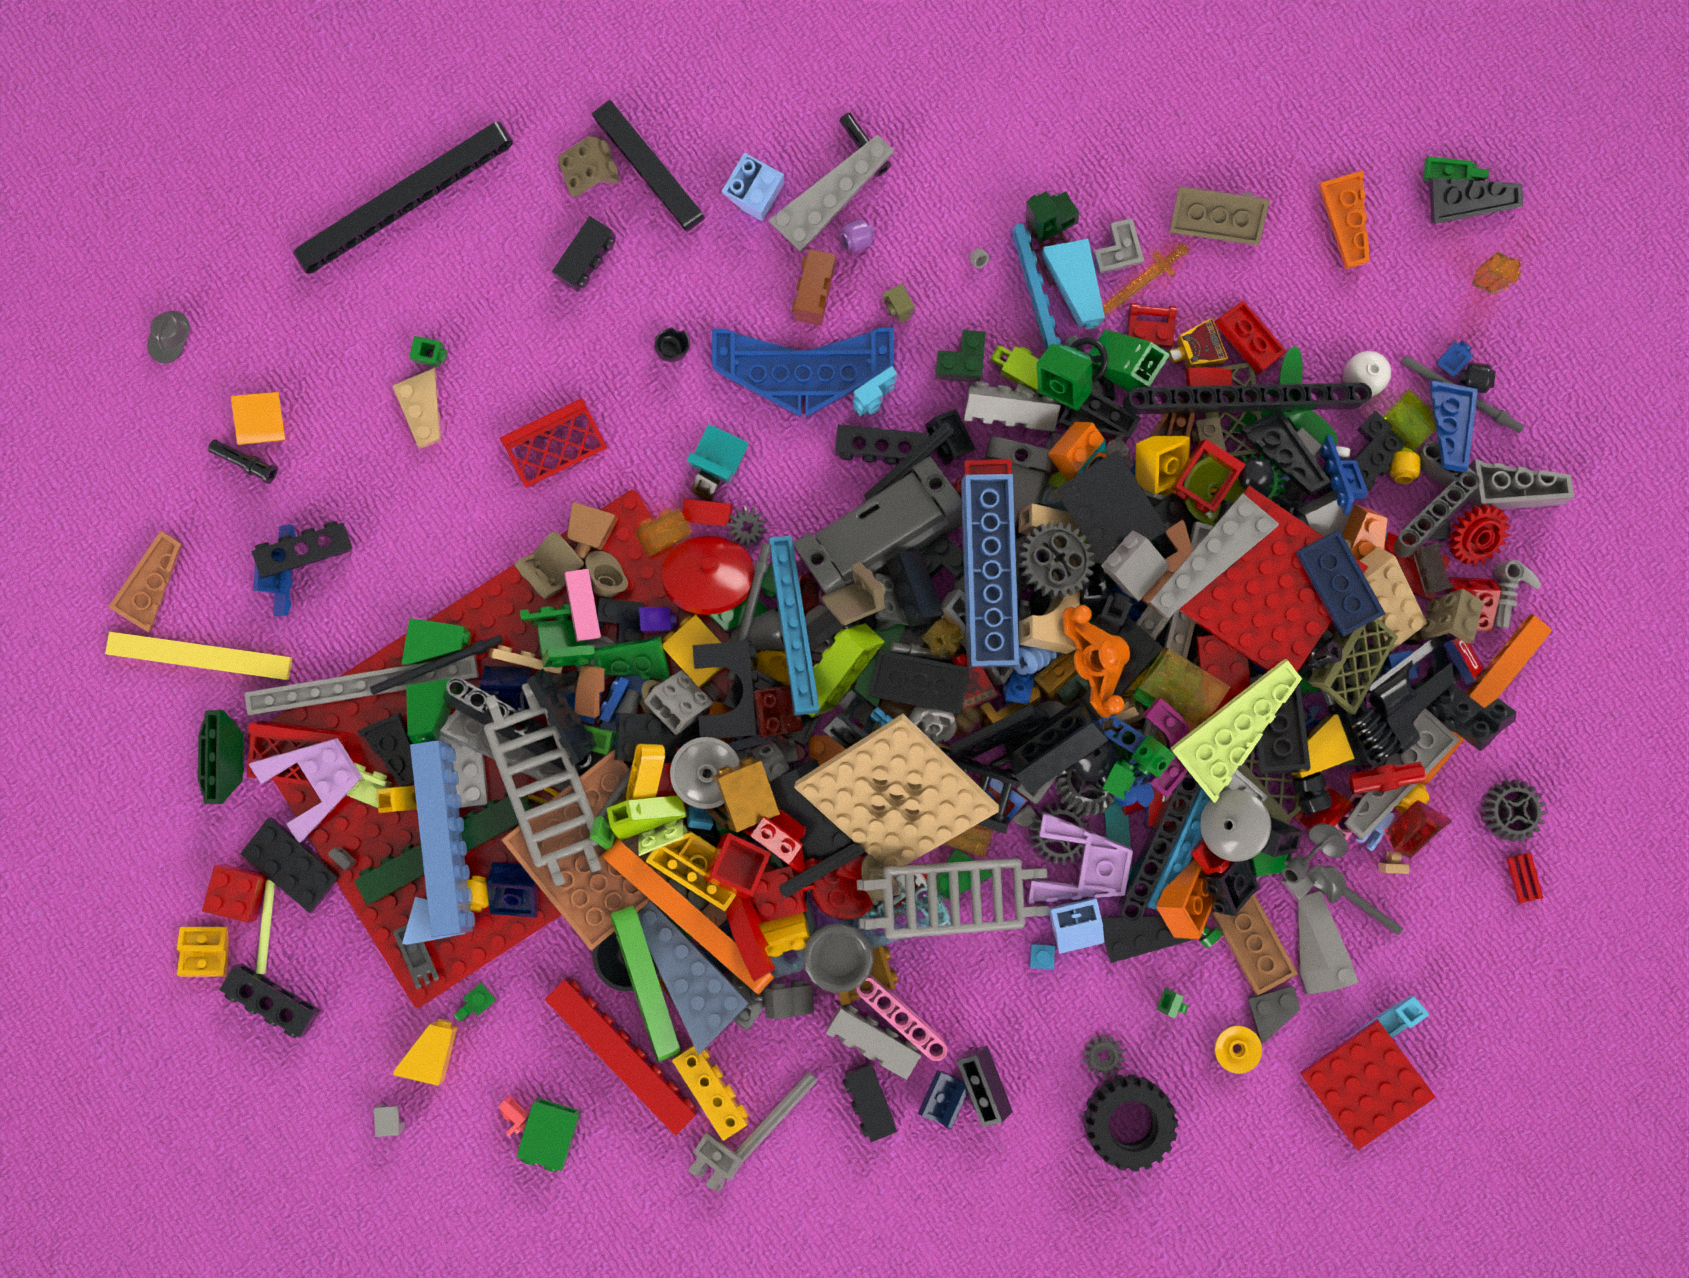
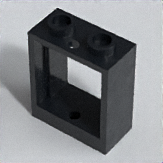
[1227,817,1303,857]

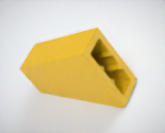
[1291,714,1355,778]
[393,1019,458,1086]

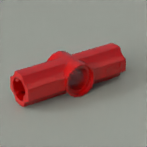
[1348,761,1425,795]

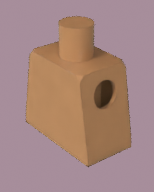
[567,502,618,560]

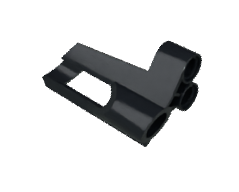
[1368,634,1454,754]

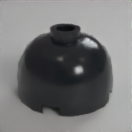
[1072,739,1119,782]

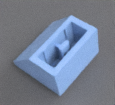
[722,153,785,222]
[1049,897,1105,954]

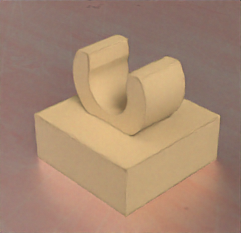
[1378,851,1409,874]

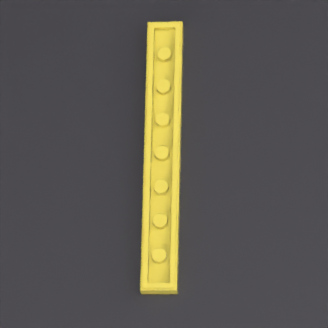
[105,632,293,680]

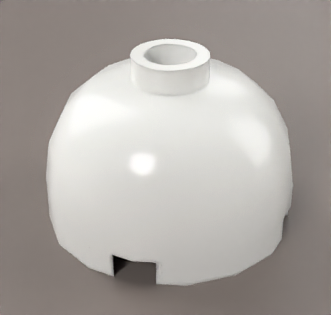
[1343,351,1391,397]
[909,706,957,742]

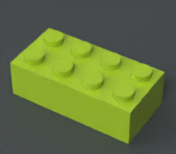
[809,623,885,718]

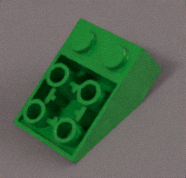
[1089,329,1170,392]

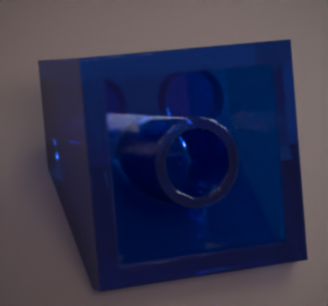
[479,666,532,712]
[486,862,540,918]

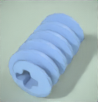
[1013,645,1062,675]

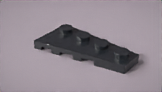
[1429,177,1523,224]
[1083,616,1164,718]

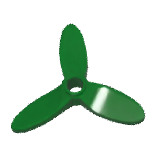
[1228,346,1338,445]

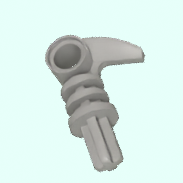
[1494,560,1541,628]

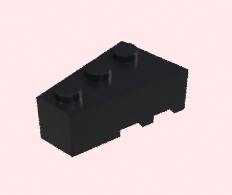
[1055,389,1141,443]

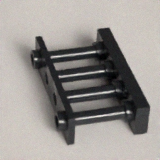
[823,688,886,749]
[939,747,1021,834]

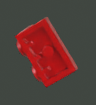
[1445,577,1501,632]

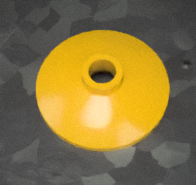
[1215,1026,1262,1074]

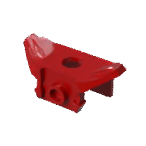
[741,809,806,873]

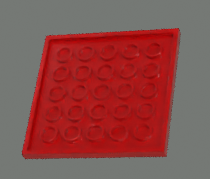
[1178,486,1368,672]

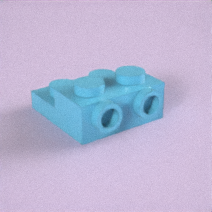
[852,366,897,416]

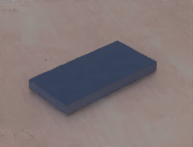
[1295,529,1385,637]

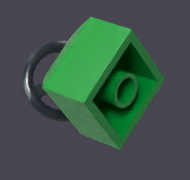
[1036,337,1108,411]

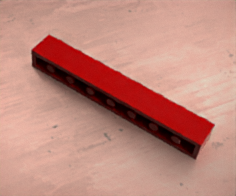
[544,977,698,1136]

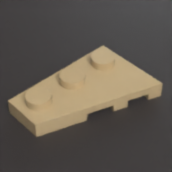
[393,368,441,449]
[487,645,562,674]

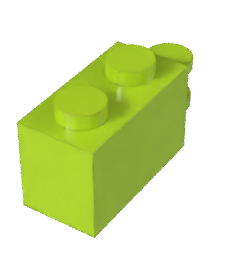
[989,345,1040,396]

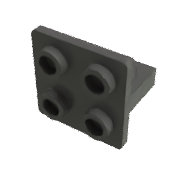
[874,574,909,631]
[727,971,767,1031]

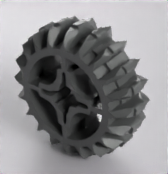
[1055,766,1116,817]
[1480,779,1547,842]
[1029,802,1092,865]

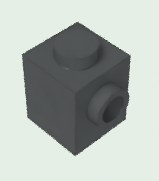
[751,739,790,782]

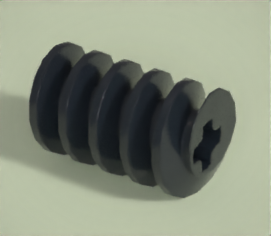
[1351,706,1403,759]

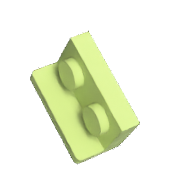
[347,763,392,808]

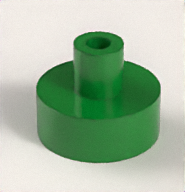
[1199,924,1223,948]

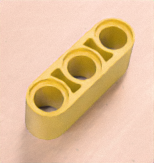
[626,744,665,801]

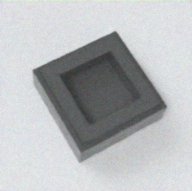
[328,847,357,870]

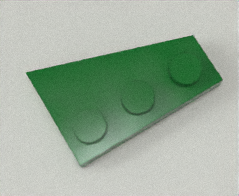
[520,603,596,627]

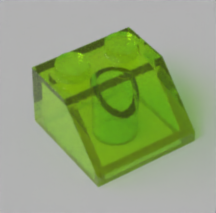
[1382,388,1436,450]

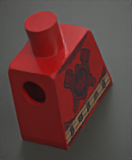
[951,653,998,710]

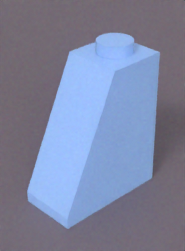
[402,897,475,945]

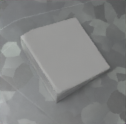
[1281,876,1314,900]

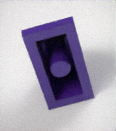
[639,607,677,635]

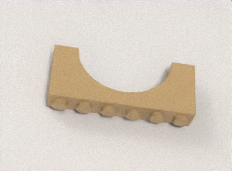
[1019,503,1081,654]

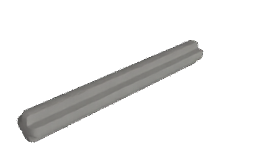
[735,1072,817,1161]

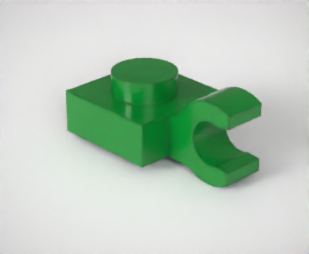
[454,982,497,1022]

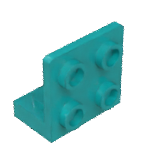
[687,425,749,484]

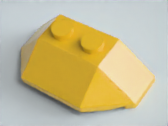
[646,832,736,911]

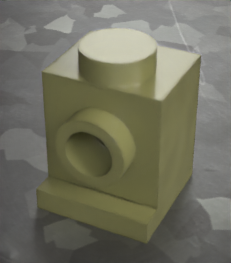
[882,283,915,323]

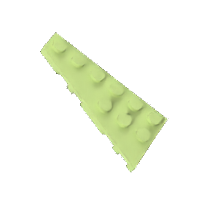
[1170,659,1302,803]

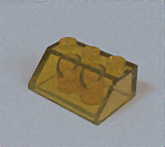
[1138,647,1230,725]

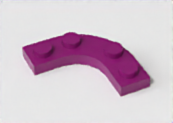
[1143,697,1191,798]

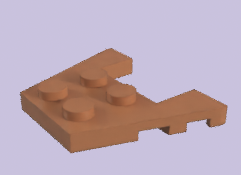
[1105,520,1193,616]

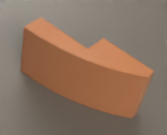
[575,665,605,718]

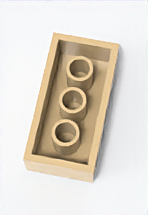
[1360,547,1427,651]

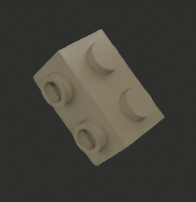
[1190,417,1226,463]

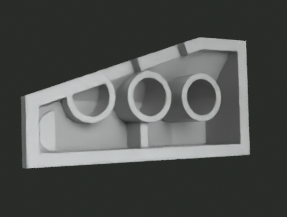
[1298,890,1359,994]

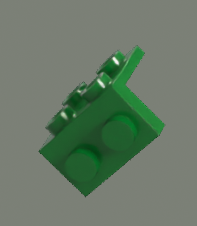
[537,620,595,668]

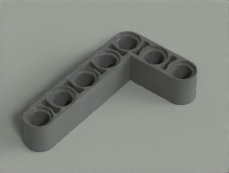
[1393,442,1480,558]

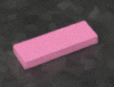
[564,569,601,642]

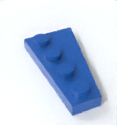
[1429,381,1478,473]

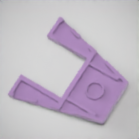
[249,738,363,843]
[1028,812,1133,904]

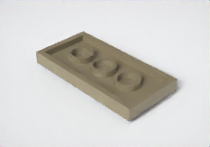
[1169,185,1270,246]

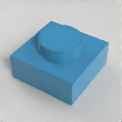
[686,804,713,830]
[1029,944,1055,970]

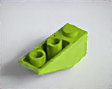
[606,796,687,841]

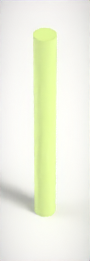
[256,879,275,974]

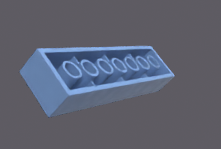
[961,474,1019,668]
[410,741,475,937]

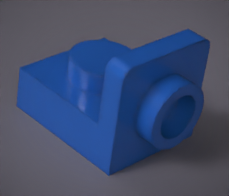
[1436,339,1473,377]

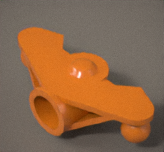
[1063,605,1130,718]

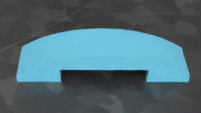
[1354,995,1430,1038]

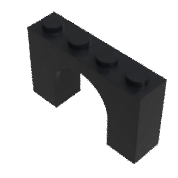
[693,641,763,738]

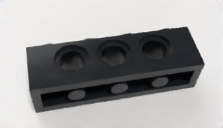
[835,424,929,465]
[251,521,353,579]
[219,963,321,1038]

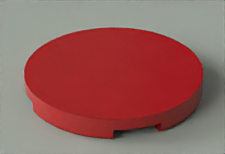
[810,855,873,921]

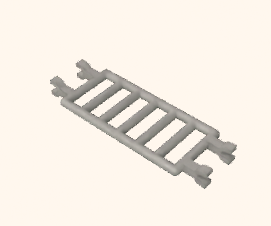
[484,683,601,887]
[857,858,1049,939]

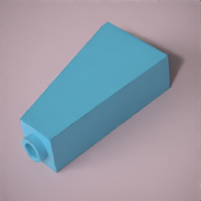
[1041,239,1105,329]

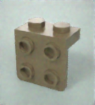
[558,136,621,197]
[514,531,584,599]
[822,562,886,625]
[1421,589,1483,643]

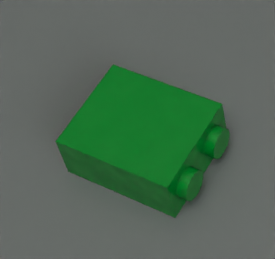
[516,1097,582,1172]

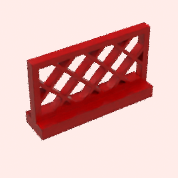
[500,398,607,488]
[246,720,348,786]

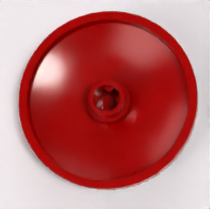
[661,536,754,615]

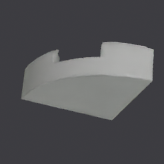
[1011,804,1040,827]

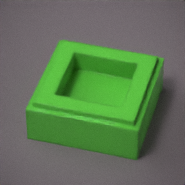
[590,816,615,849]

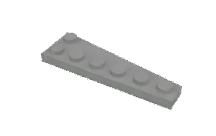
[769,135,894,253]
[1149,494,1279,618]
[439,701,581,790]
[1344,708,1460,840]

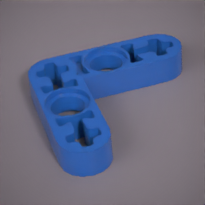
[1098,715,1147,801]

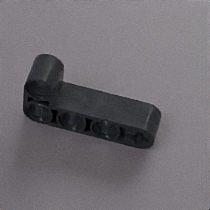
[1334,672,1387,767]

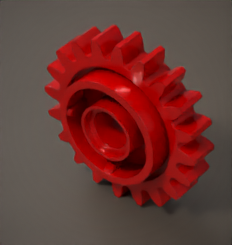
[1447,503,1511,566]

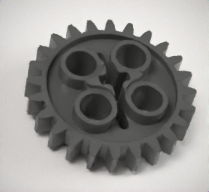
[1018,521,1095,599]

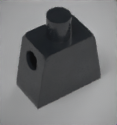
[1080,563,1108,617]

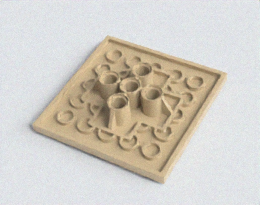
[794,714,999,867]

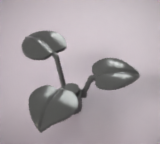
[1277,819,1348,904]

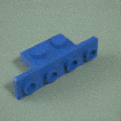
[1320,436,1368,515]
[253,524,296,617]
[1003,669,1036,705]
[600,675,649,750]

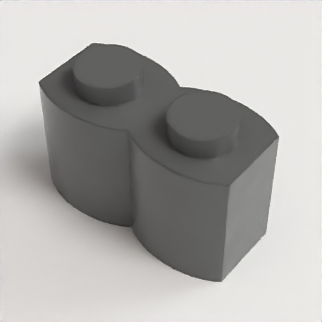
[764,980,814,1019]

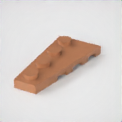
[108,531,183,633]

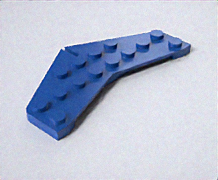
[712,327,894,418]

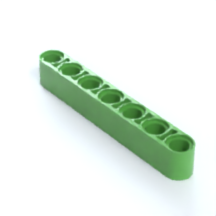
[610,905,681,1062]

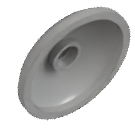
[670,737,740,809]
[1200,789,1271,861]

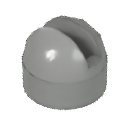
[969,248,989,268]

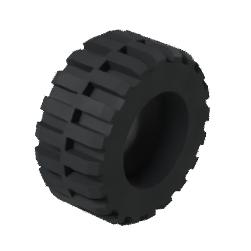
[1083,1074,1178,1172]

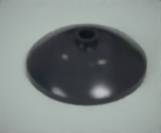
[592,931,659,992]

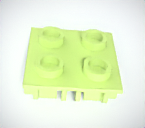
[638,818,689,856]

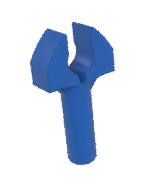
[1305,706,1330,729]

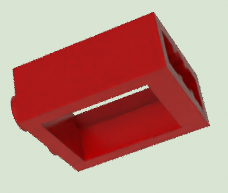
[1171,439,1246,514]

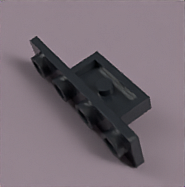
[806,609,856,652]

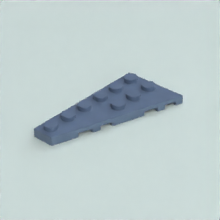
[638,901,750,1055]

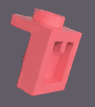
[499,1095,529,1136]

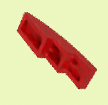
[725,895,776,982]

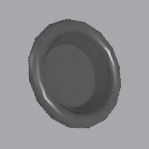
[803,923,874,993]

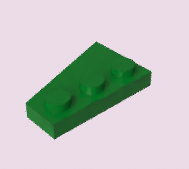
[593,636,671,681]

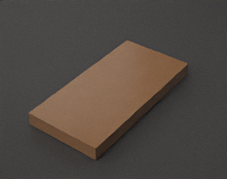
[1211,893,1298,996]

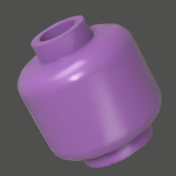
[839,219,874,253]

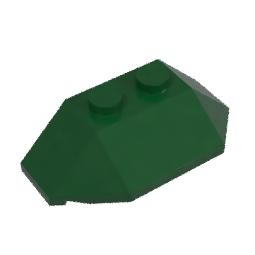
[198,710,244,804]

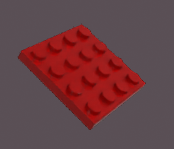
[1300,1019,1436,1150]

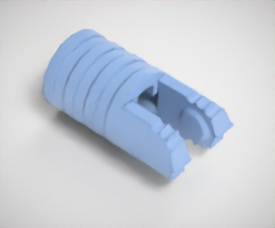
[1356,812,1396,851]

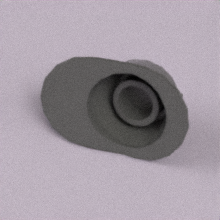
[147,311,190,364]

